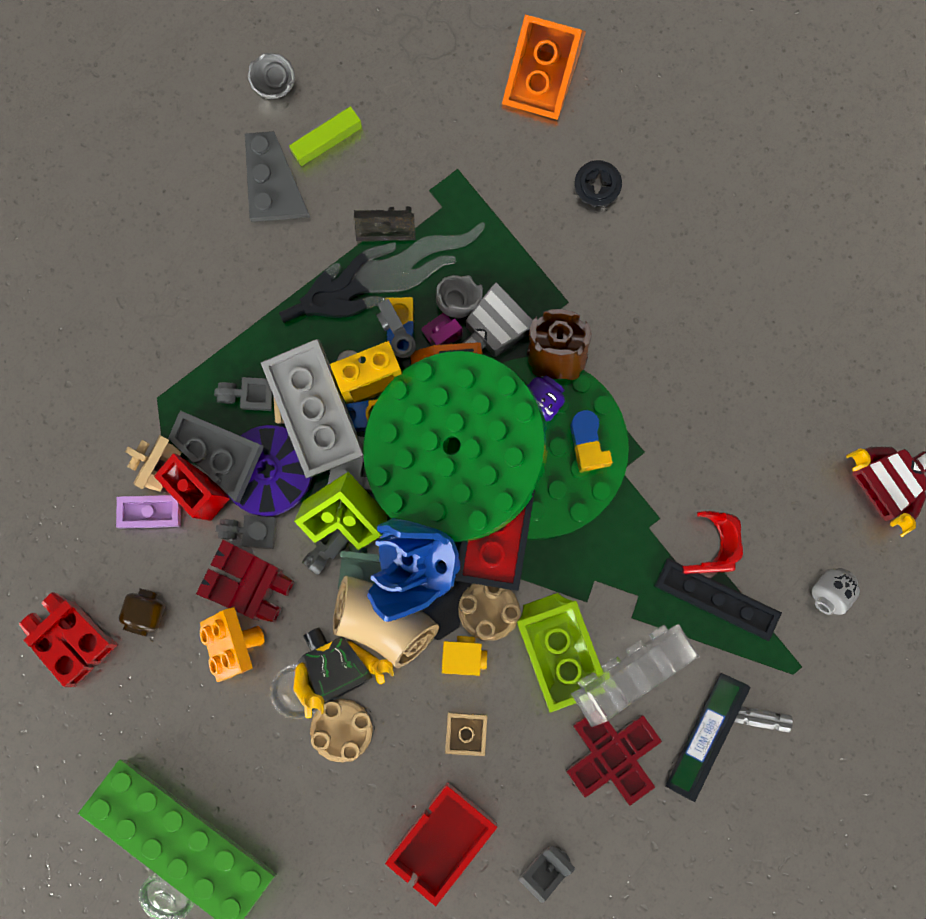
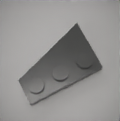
[245,131,310,222]
[168,411,264,503]

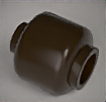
[119,588,165,636]

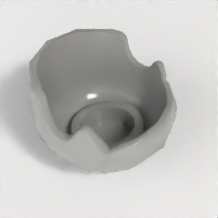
[248,53,295,99]
[436,275,483,319]

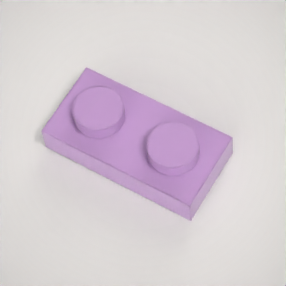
[116,495,181,529]

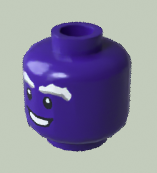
[528,375,565,422]

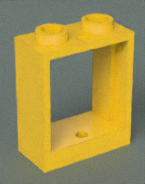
[330,341,402,404]

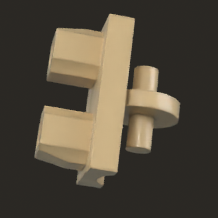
[125,435,182,492]

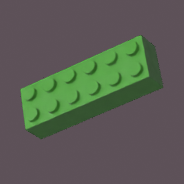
[78,759,277,919]

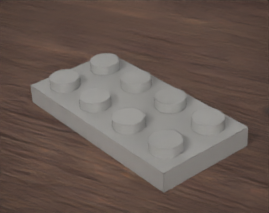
[261,339,363,478]

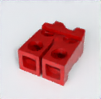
[19,592,118,687]

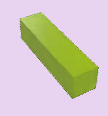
[289,106,362,167]

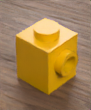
[442,636,488,676]

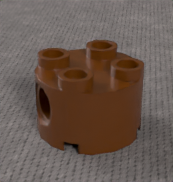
[527,309,592,380]

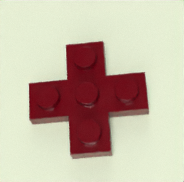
[565,707,662,806]

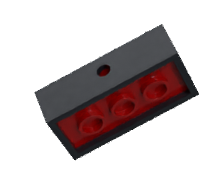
[455,489,535,591]

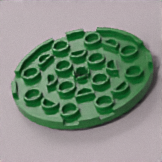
[363,351,548,542]
[447,357,629,539]

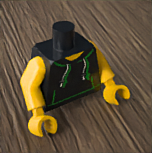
[293,627,394,718]

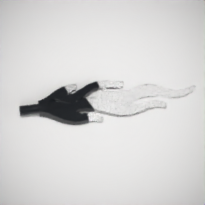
[279,222,485,323]

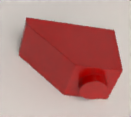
[154,453,230,521]

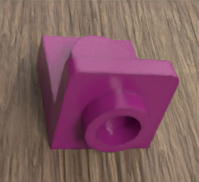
[422,313,463,346]

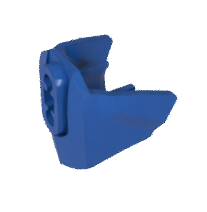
[367,518,460,622]

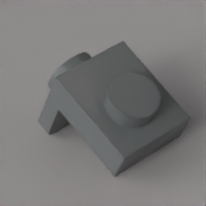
[518,846,575,903]

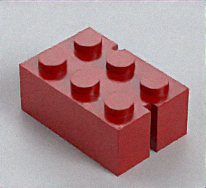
[385,782,498,907]

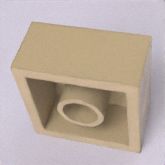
[445,712,487,756]

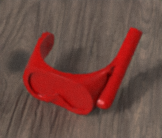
[682,511,743,574]

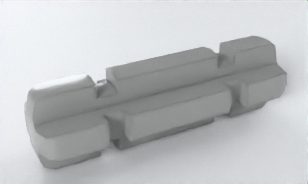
[734,706,793,732]

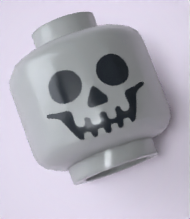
[812,568,860,615]

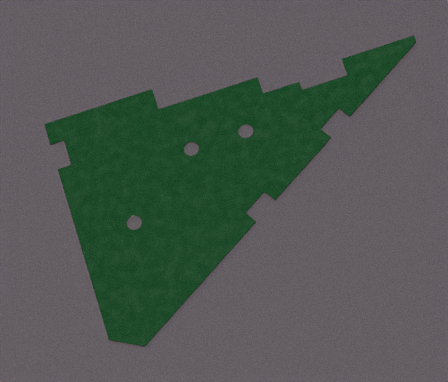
[157,169,802,675]

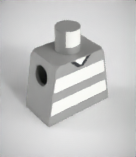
[463,283,533,357]

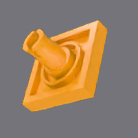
[200,607,264,682]

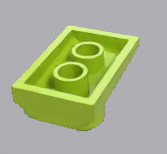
[517,593,610,713]

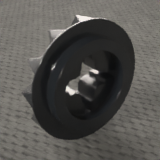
[574,160,622,208]

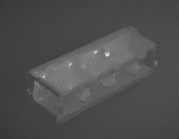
[571,624,699,727]

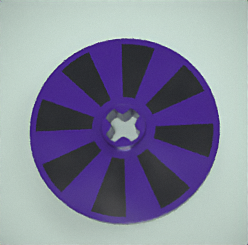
[227,425,313,516]

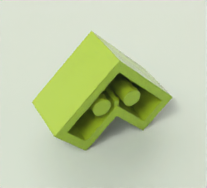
[294,472,388,550]

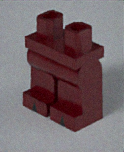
[196,540,295,623]

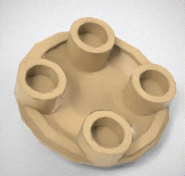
[458,584,521,641]
[310,699,373,763]

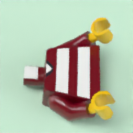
[846,447,926,537]

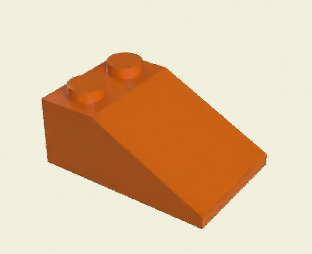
[502,14,586,120]

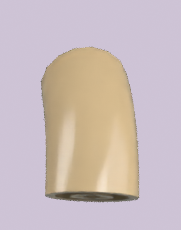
[333,576,439,668]

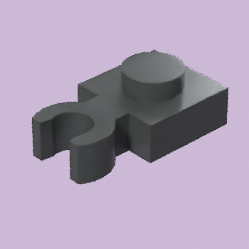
[302,529,349,575]

